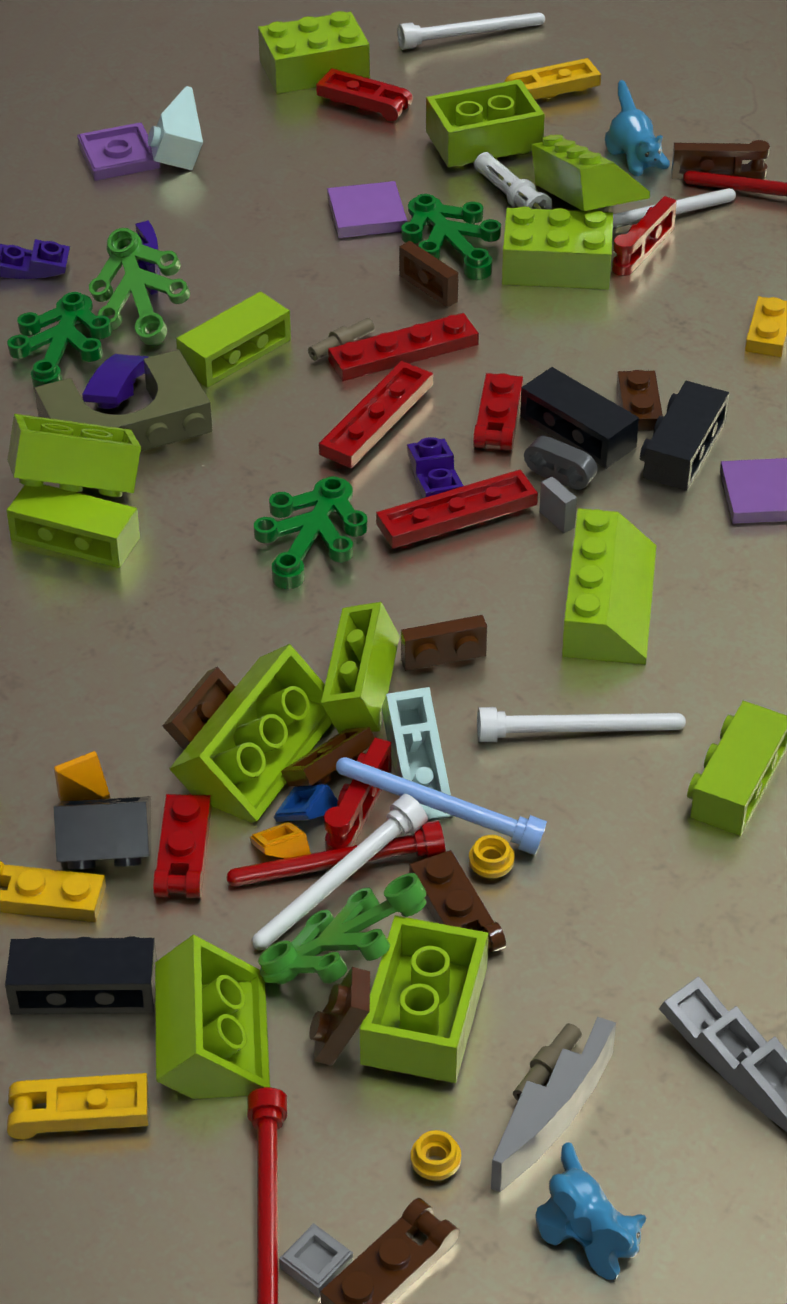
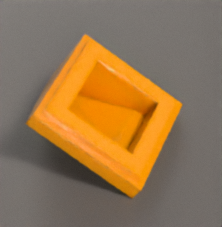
[54,751,110,801]
[250,822,311,859]

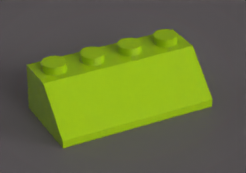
[531,135,650,211]
[562,508,657,665]
[169,644,332,823]

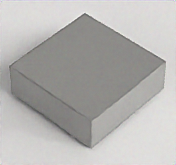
[539,477,577,533]
[279,1223,353,1298]

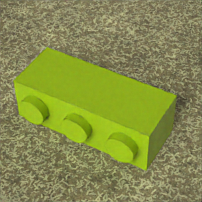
[176,291,291,388]
[6,484,140,568]
[321,602,400,733]
[687,701,787,836]

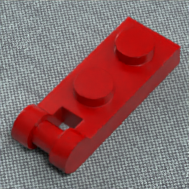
[316,68,413,122]
[612,196,677,276]
[473,373,523,451]
[324,737,392,851]
[153,794,212,898]

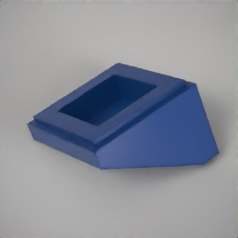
[274,784,338,822]

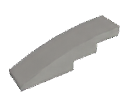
[659,976,787,1132]
[491,1017,616,1192]

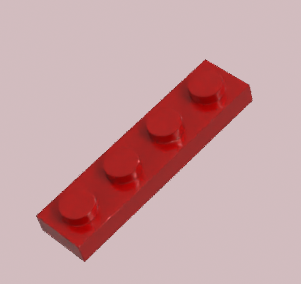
[328,313,479,382]
[319,361,433,469]
[376,469,538,549]

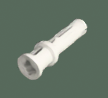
[474,152,552,210]

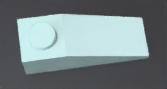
[148,86,203,170]
[381,687,454,821]

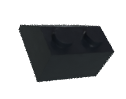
[54,796,151,869]

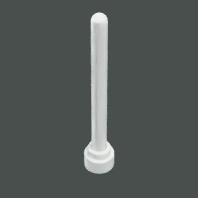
[397,12,545,50]
[613,188,736,229]
[477,707,686,742]
[252,794,428,950]

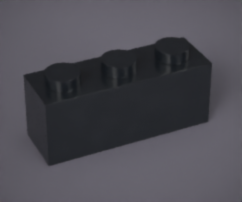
[520,367,639,469]
[640,380,729,491]
[5,936,157,1014]

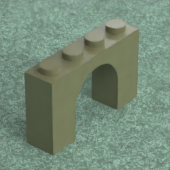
[34,350,212,451]

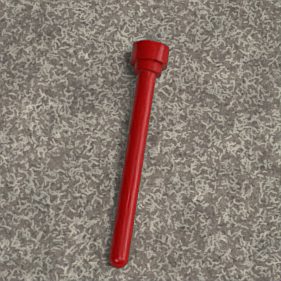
[683,171,787,197]
[226,820,446,887]
[247,1087,287,1304]

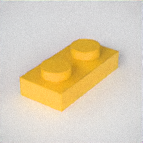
[745,296,787,357]

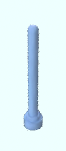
[336,757,547,855]

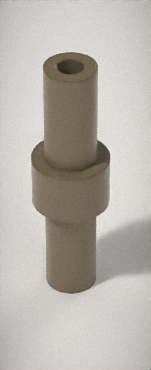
[308,318,375,361]
[513,1023,582,1101]

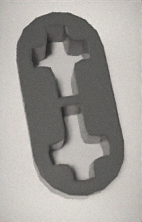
[524,436,598,490]

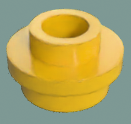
[469,835,515,878]
[411,1130,461,1181]

